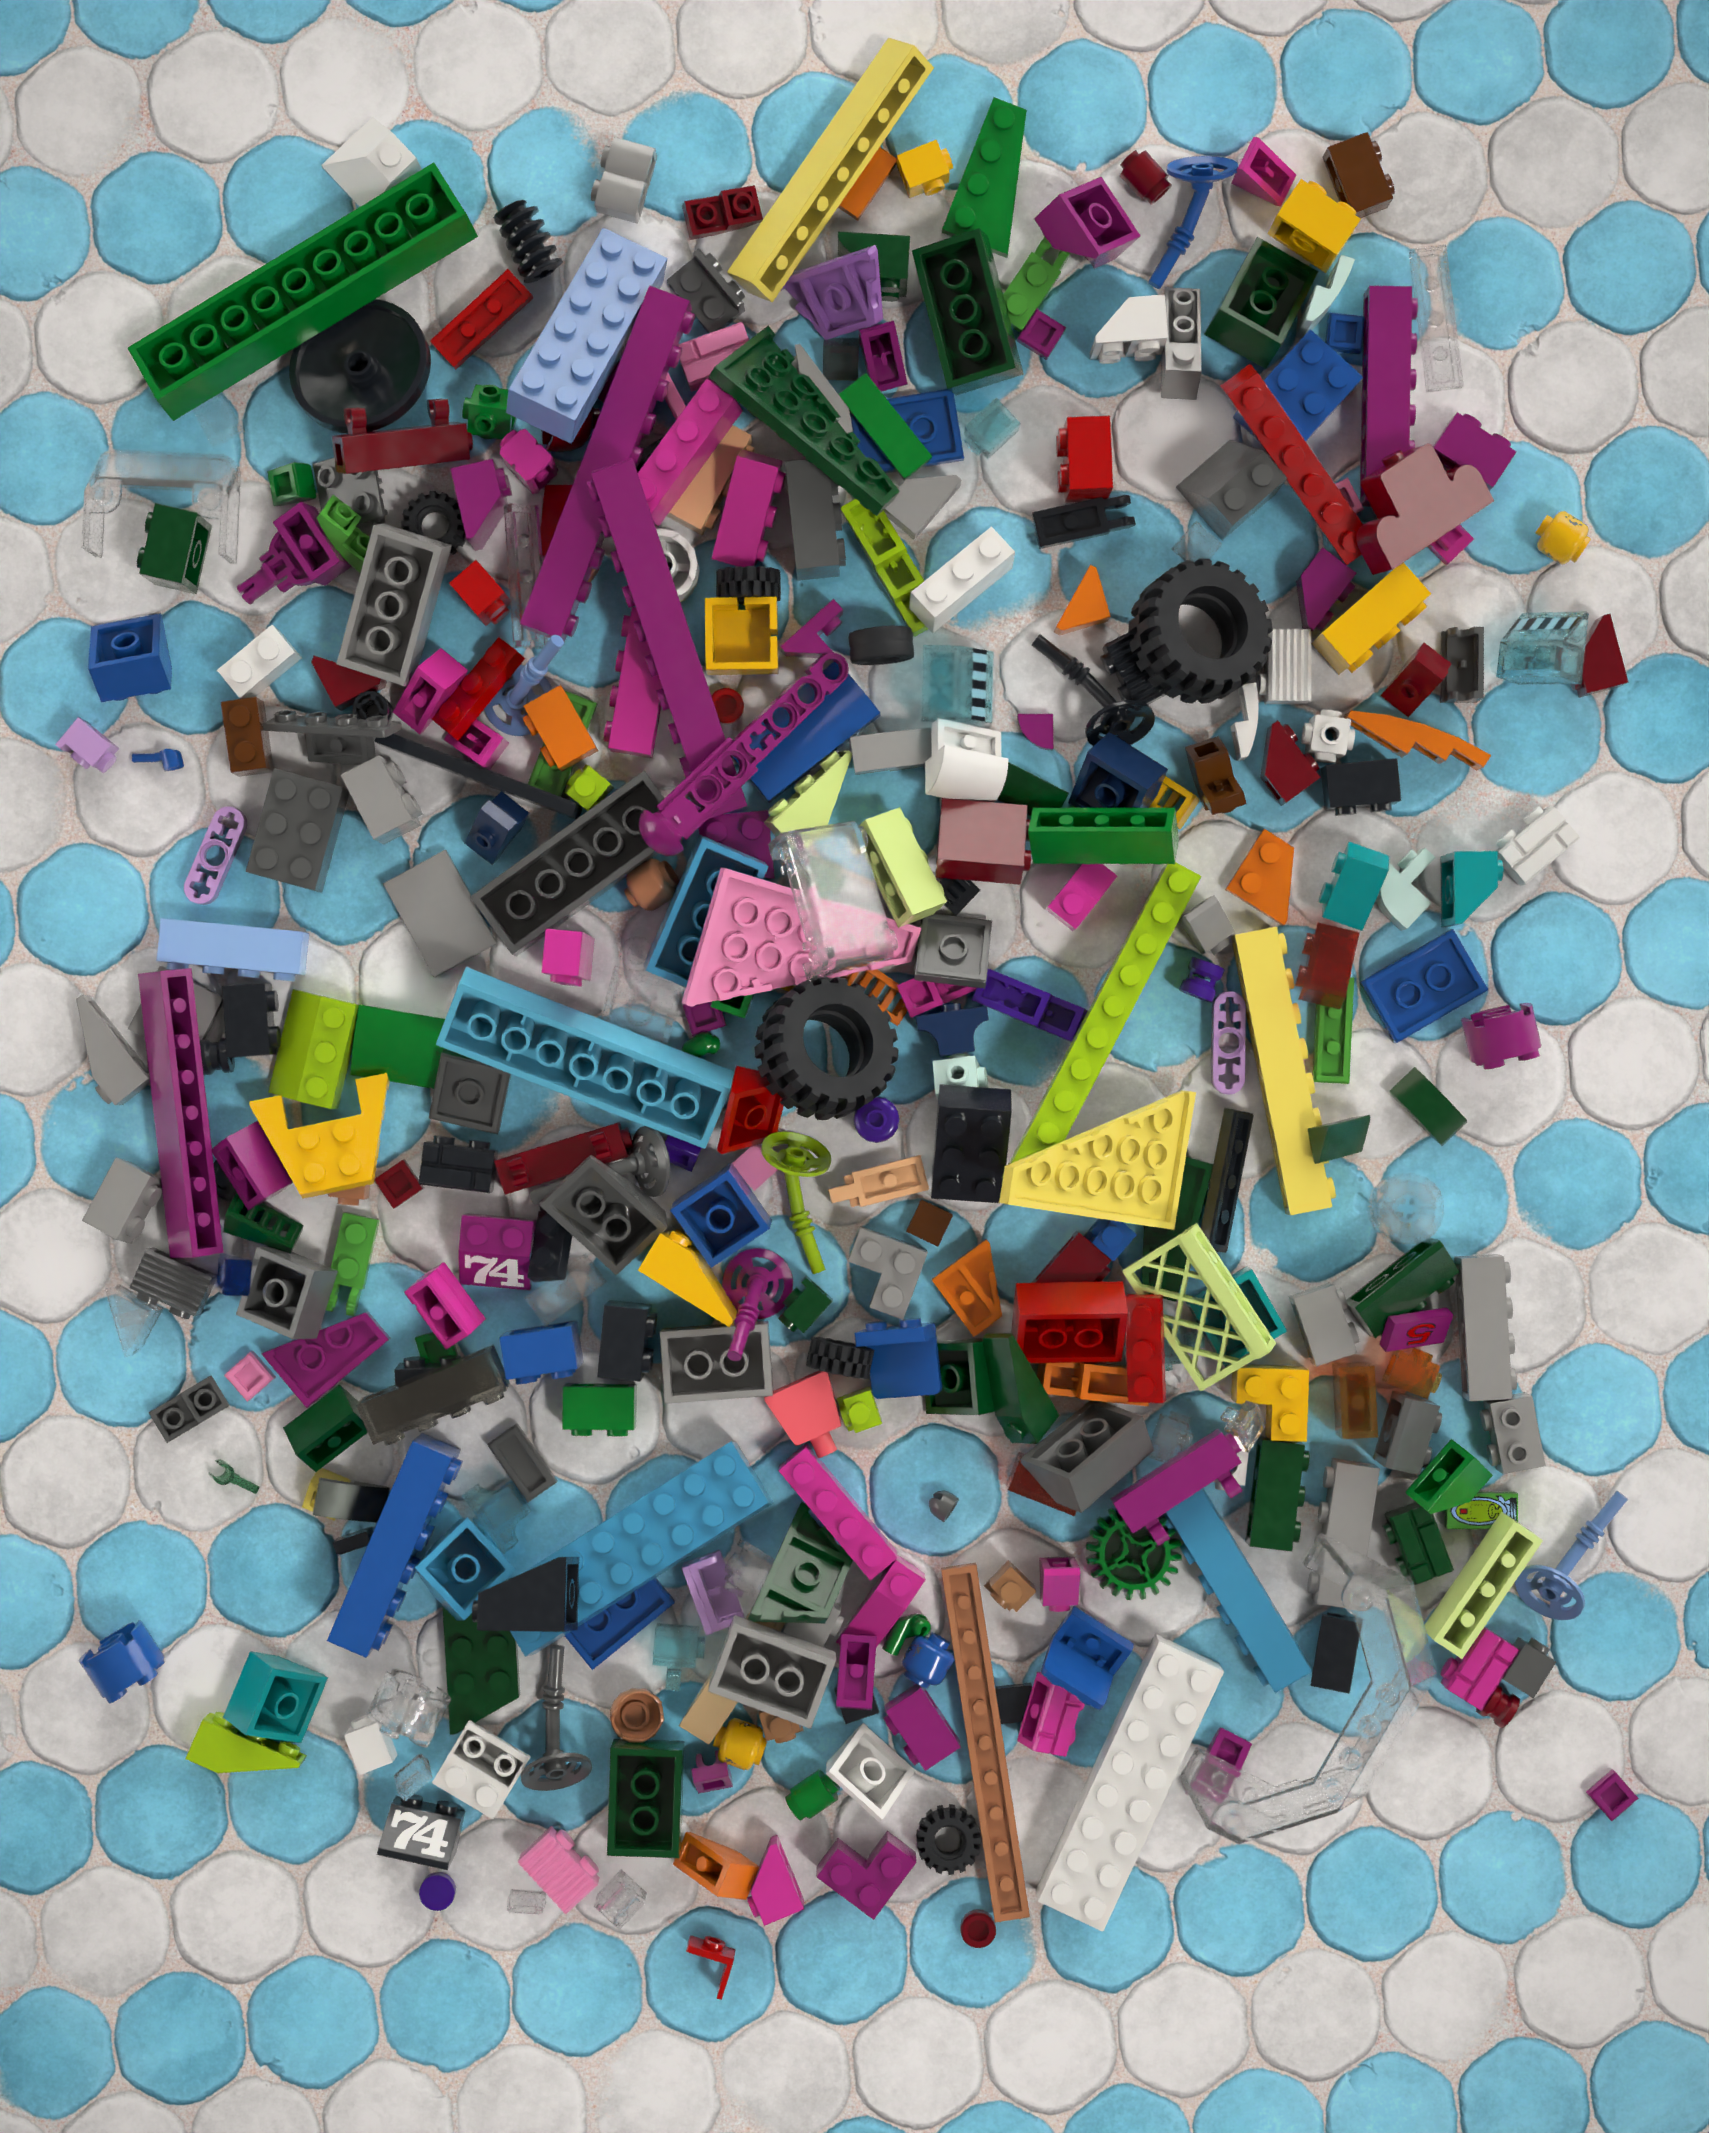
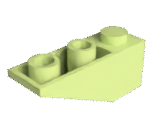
[764,750,852,855]

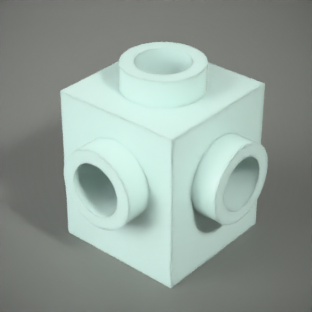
[933,1053,988,1099]

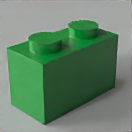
[562,1383,637,1437]

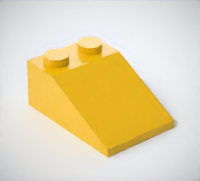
[638,1229,737,1327]

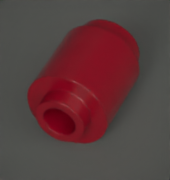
[1119,150,1172,205]

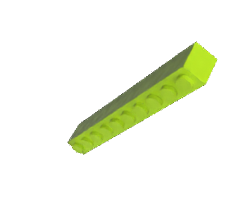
[1001,862,1202,1179]

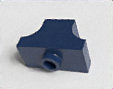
[464,791,529,865]
[915,1003,989,1056]

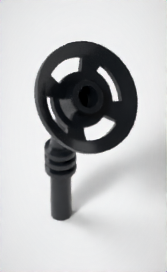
[1032,634,1155,746]

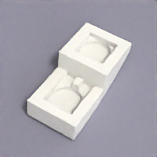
[1230,682,1259,761]

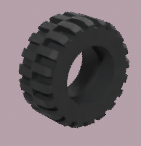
[1128,558,1273,704]
[754,976,899,1120]

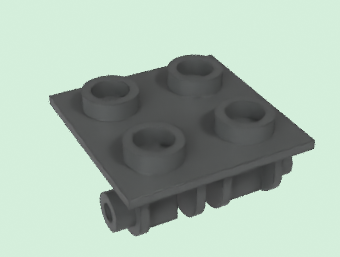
[313,458,388,525]

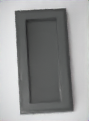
[487,1423,558,1503]

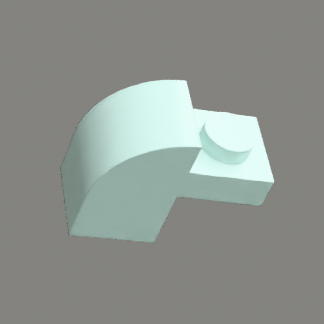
[1376,848,1436,930]

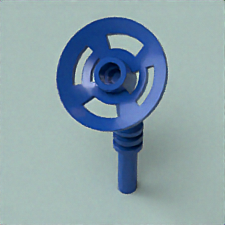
[1148,156,1238,289]

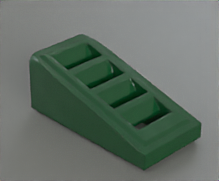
[223,1193,304,1254]

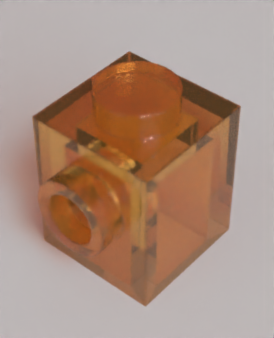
[1382,1348,1442,1399]

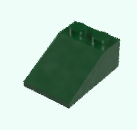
[1204,237,1319,369]

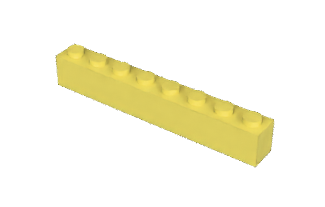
[727,38,934,302]
[1230,927,1336,1216]

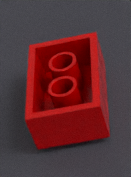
[1011,1281,1128,1363]

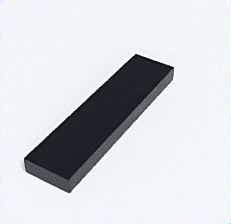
[1201,1108,1254,1253]

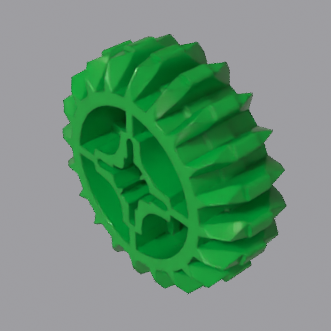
[1085,1508,1182,1600]

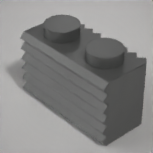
[130,1247,218,1319]

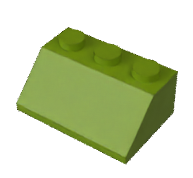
[268,989,359,1109]

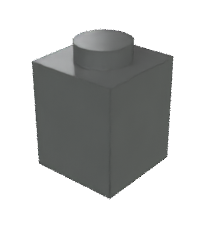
[1502,1637,1556,1698]

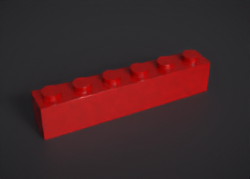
[1220,364,1363,565]

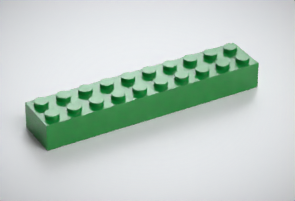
[128,162,478,421]

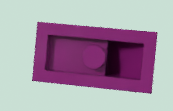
[780,599,843,658]
[836,1634,877,1710]

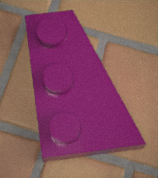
[261,1311,391,1408]

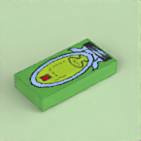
[1445,1492,1518,1529]

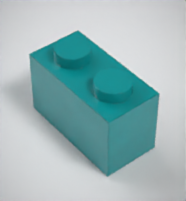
[1318,842,1389,931]

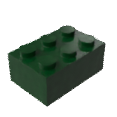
[607,1739,685,1858]

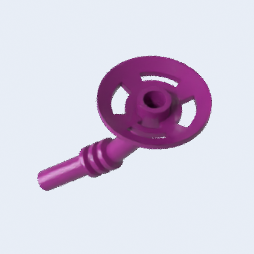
[722,1248,793,1361]

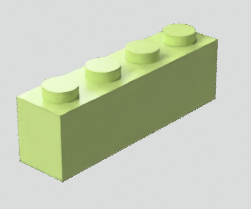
[1422,1512,1543,1659]

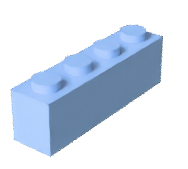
[157,918,309,981]

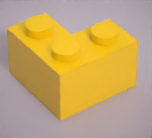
[1231,1364,1309,1442]

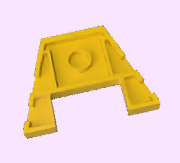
[249,1073,390,1199]

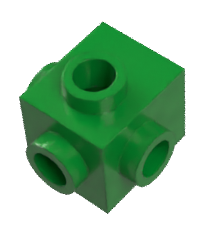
[462,384,517,440]

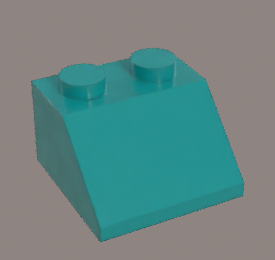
[1440,851,1504,927]
[223,1651,328,1743]

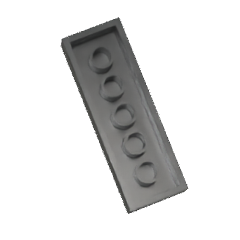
[470,770,664,957]

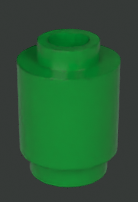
[785,1770,840,1821]

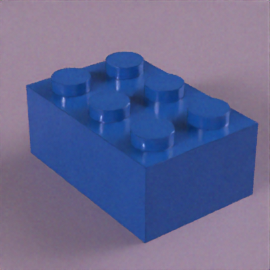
[1233,329,1363,442]

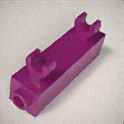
[1110,1428,1243,1546]

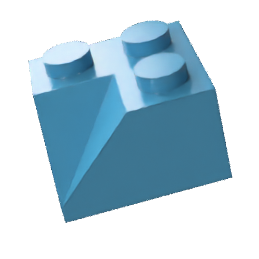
[414,1517,516,1621]

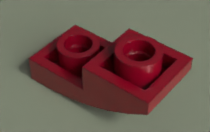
[682,185,763,240]

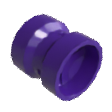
[1179,957,1225,1003]

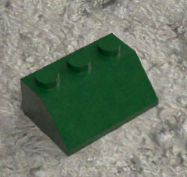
[1346,1237,1459,1339]

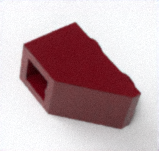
[1260,720,1321,806]

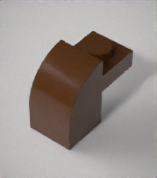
[1185,736,1246,815]

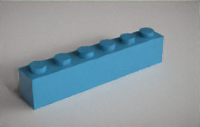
[1161,1488,1312,1693]

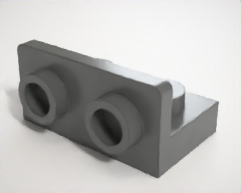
[667,248,745,334]

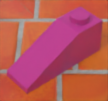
[836,1555,926,1648]

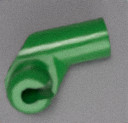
[681,1032,720,1057]

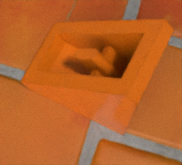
[1054,565,1111,635]

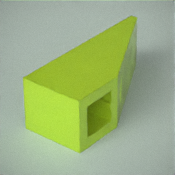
[185,1712,307,1773]

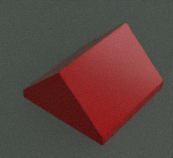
[717,1065,784,1154]

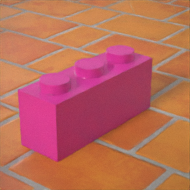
[711,449,786,567]

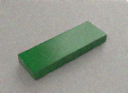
[838,373,932,481]

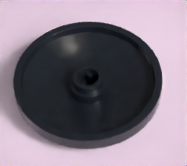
[289,299,431,434]

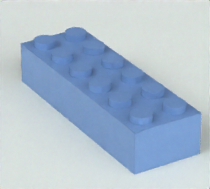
[506,228,668,444]

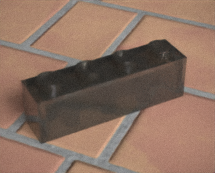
[356,1344,510,1446]

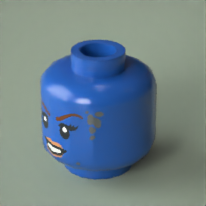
[901,1632,954,1689]

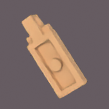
[828,1155,929,1207]

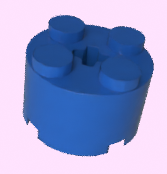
[79,1620,165,1704]

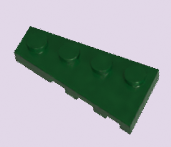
[1142,1157,1213,1302]

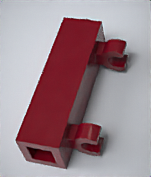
[332,398,473,474]
[494,1122,633,1195]

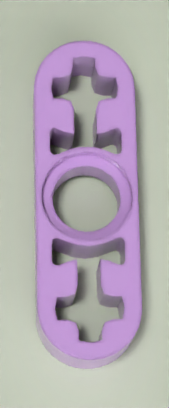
[184,806,247,905]
[1211,991,1246,1094]

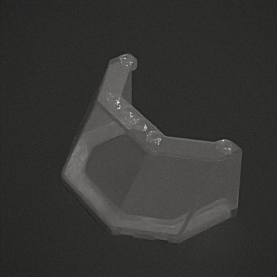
[1179,1532,1437,1844]

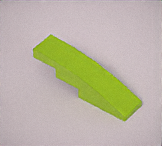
[841,499,928,637]

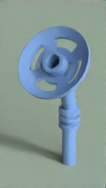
[484,635,564,736]
[1515,1491,1628,1620]

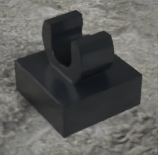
[940,878,980,916]

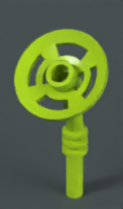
[761,1132,831,1274]

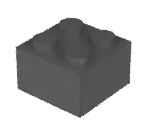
[236,1247,338,1339]

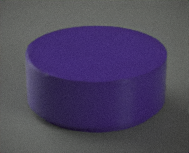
[419,1872,456,1911]

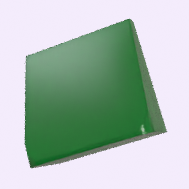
[267,462,317,506]

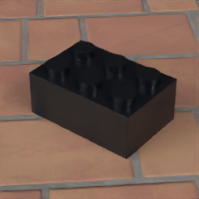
[931,1084,1012,1203]

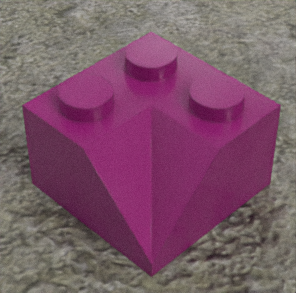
[1034,177,1141,269]

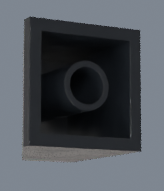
[472,1557,580,1632]

